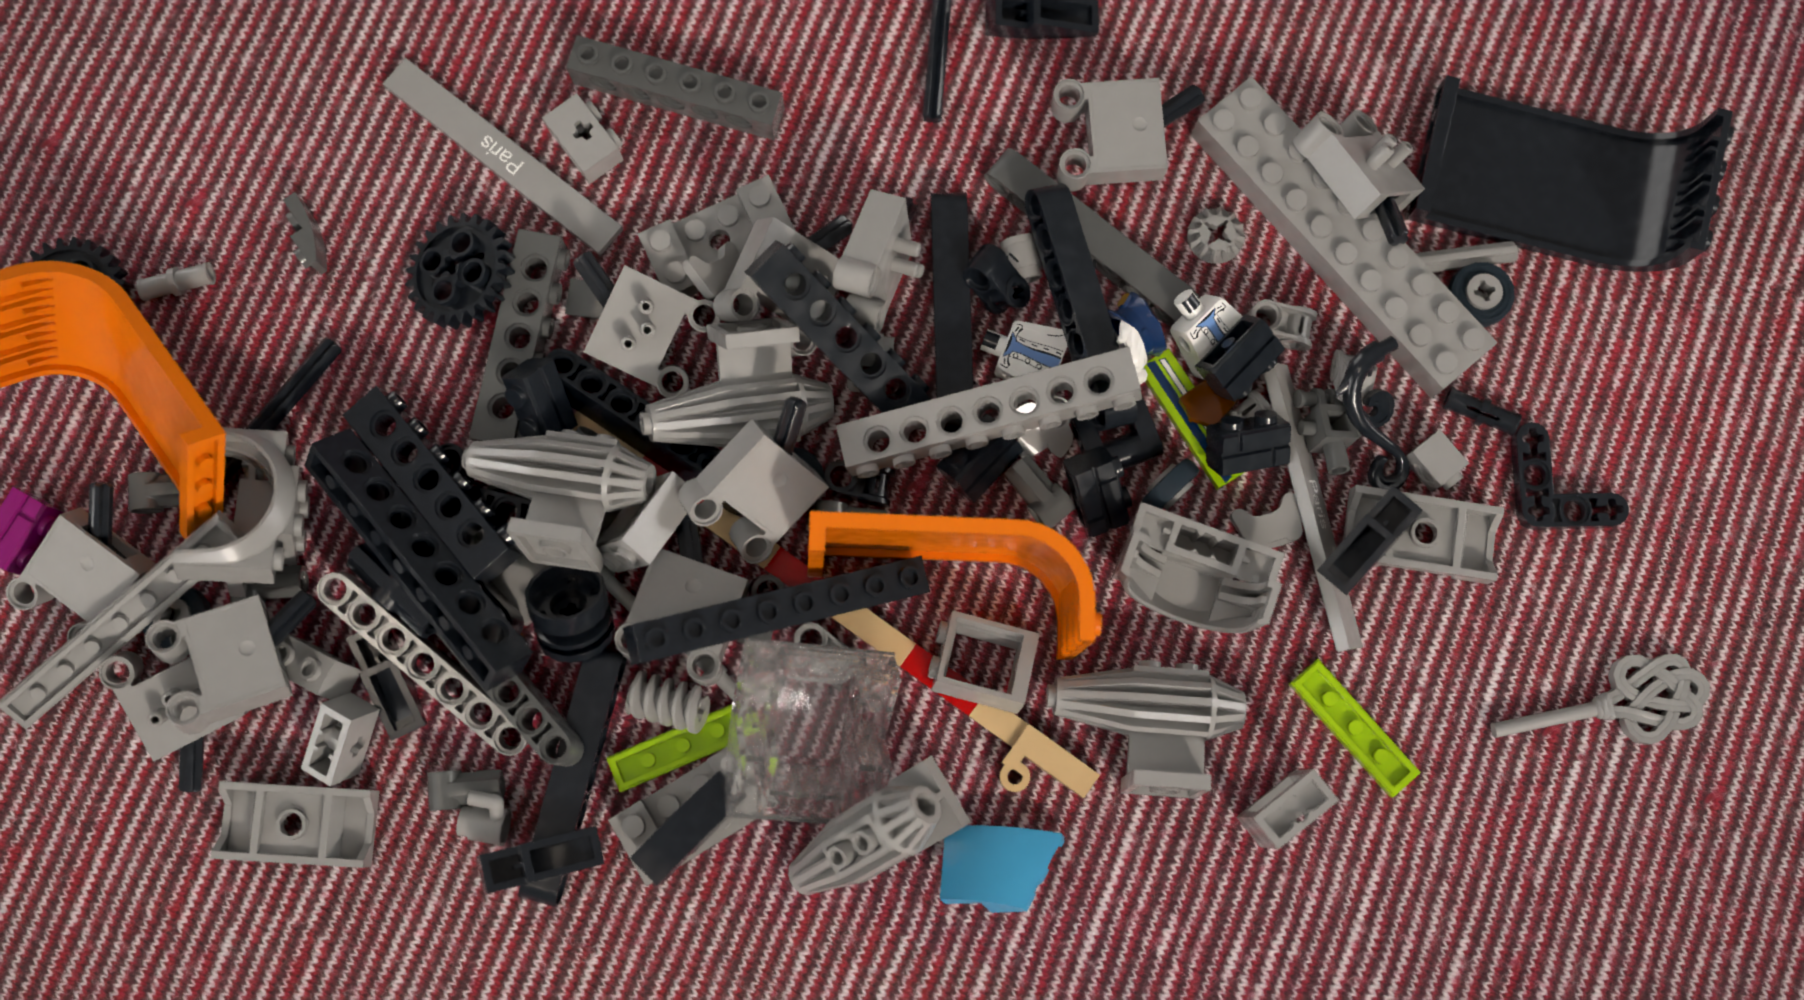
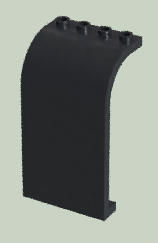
[1407,75,1734,272]

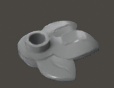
[1017,395,1073,458]

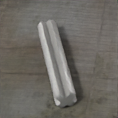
[1415,241,1518,272]

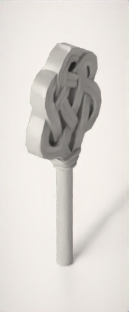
[1490,654,1710,745]

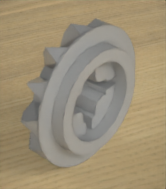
[1187,206,1245,264]

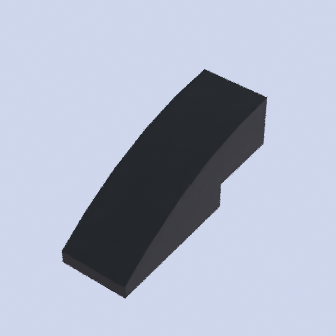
[985,0,1099,39]
[1317,486,1423,596]
[346,630,427,741]
[630,771,747,886]
[476,826,605,895]

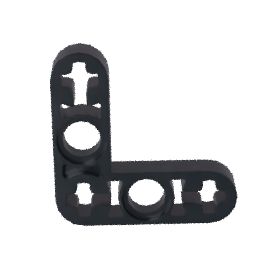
[1511,422,1629,530]

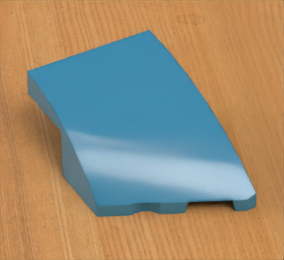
[940,825,1064,913]

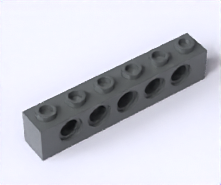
[566,35,785,141]
[469,228,570,441]

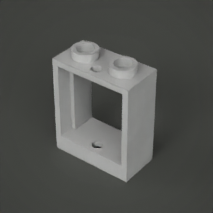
[596,471,687,573]
[927,610,1040,714]
[1236,769,1339,850]

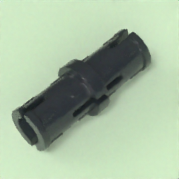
[1442,387,1522,436]

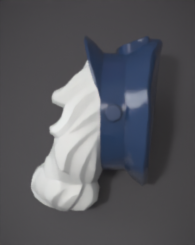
[1107,291,1167,384]

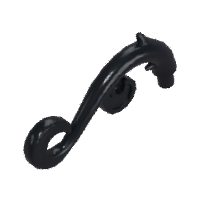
[1335,336,1410,490]

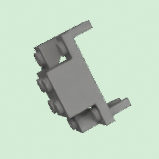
[172,427,310,597]
[1112,502,1285,634]

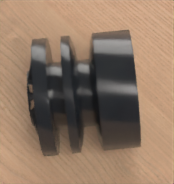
[525,565,615,663]

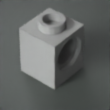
[1406,430,1469,492]

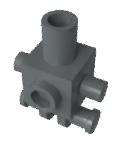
[1293,388,1362,475]

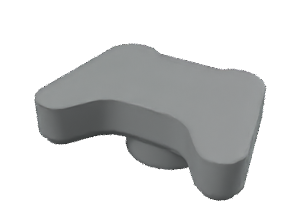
[682,242,739,301]
[1230,492,1303,549]

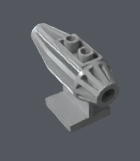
[639,317,834,447]
[462,429,657,573]
[1046,660,1247,799]
[788,755,971,895]

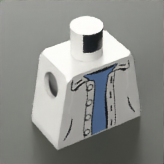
[1170,289,1242,380]
[980,320,1068,380]

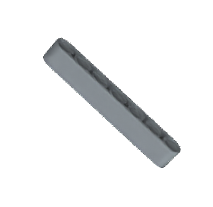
[316,572,528,756]

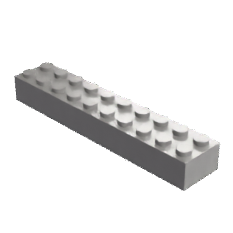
[1191,76,1498,399]

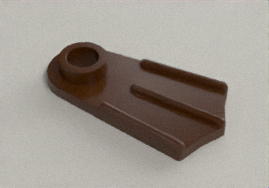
[1178,380,1240,426]

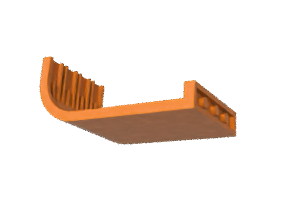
[0,261,226,539]
[807,511,1102,660]

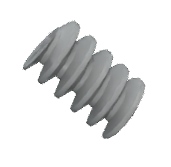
[625,671,710,734]

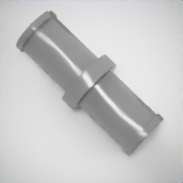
[136,262,216,301]

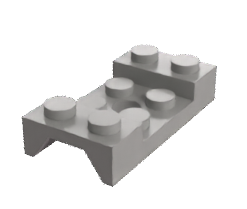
[638,175,796,296]
[1343,485,1504,584]
[608,740,780,886]
[210,781,380,868]

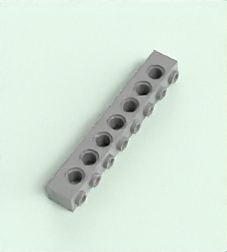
[836,347,1142,478]

